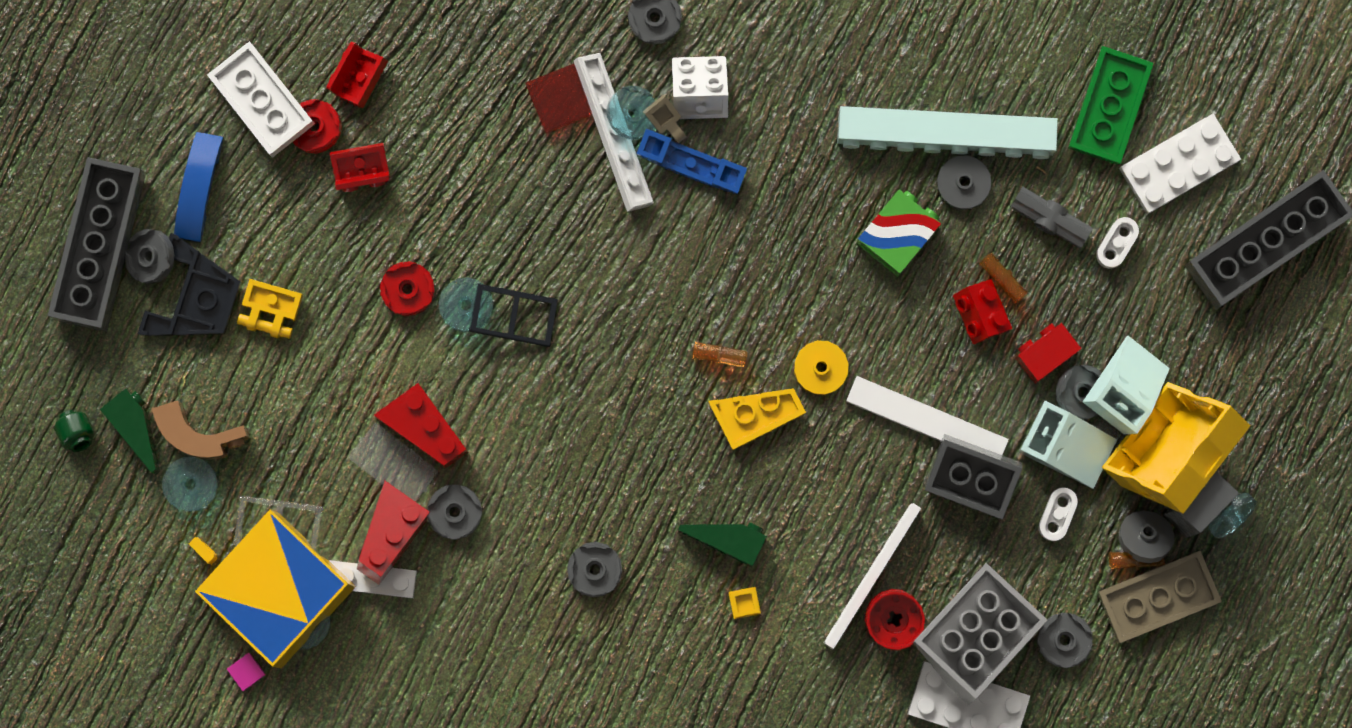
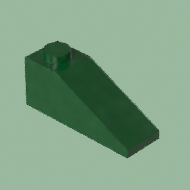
[100,388,160,475]
[678,522,767,567]

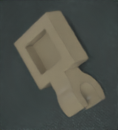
[643,95,687,143]

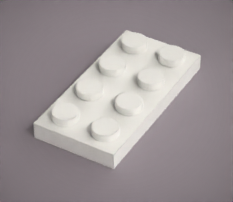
[207,41,315,158]
[1119,114,1241,214]
[907,662,1030,728]

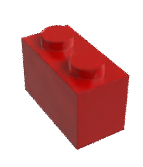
[1015,322,1082,384]

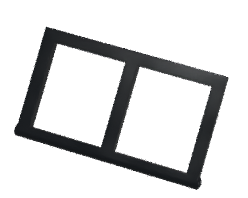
[469,284,558,347]

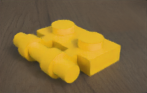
[237,279,303,339]

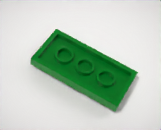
[1068,46,1154,165]

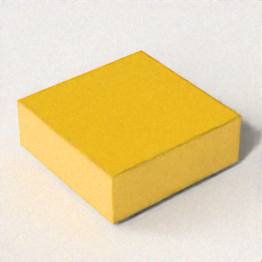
[189,537,218,565]
[728,587,761,619]

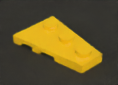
[708,388,806,450]

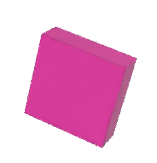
[227,652,266,691]

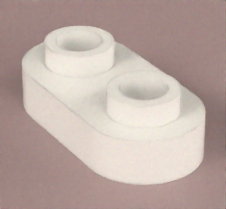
[1096,217,1139,269]
[1039,488,1078,541]

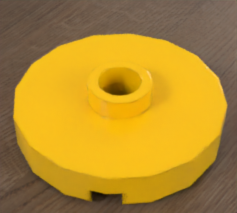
[794,340,848,395]

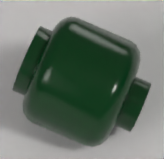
[54,410,95,452]

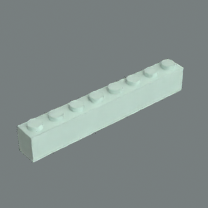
[837,106,1058,159]

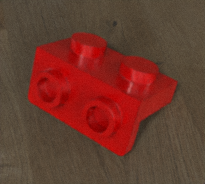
[326,42,388,108]
[330,143,390,192]
[953,279,1013,344]

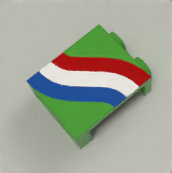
[856,189,941,277]

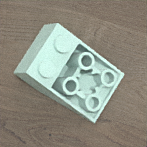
[1083,336,1170,434]
[1019,401,1117,489]

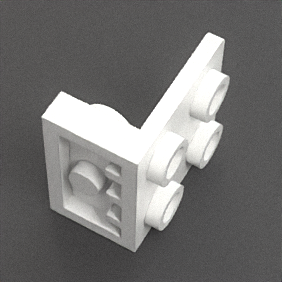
[672,56,728,119]

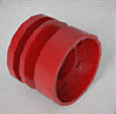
[865,589,925,650]

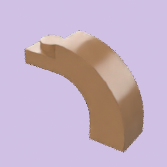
[152,400,250,460]

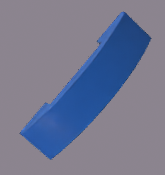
[636,129,747,194]
[174,132,224,243]

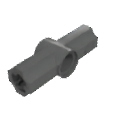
[1010,187,1093,249]

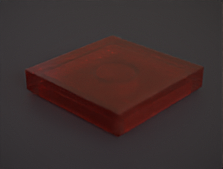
[525,63,593,134]

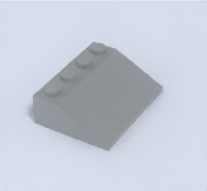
[913,563,1047,705]

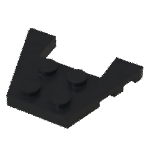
[137,233,242,336]

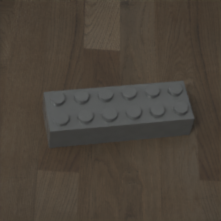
[48,157,146,332]
[1185,170,1352,310]

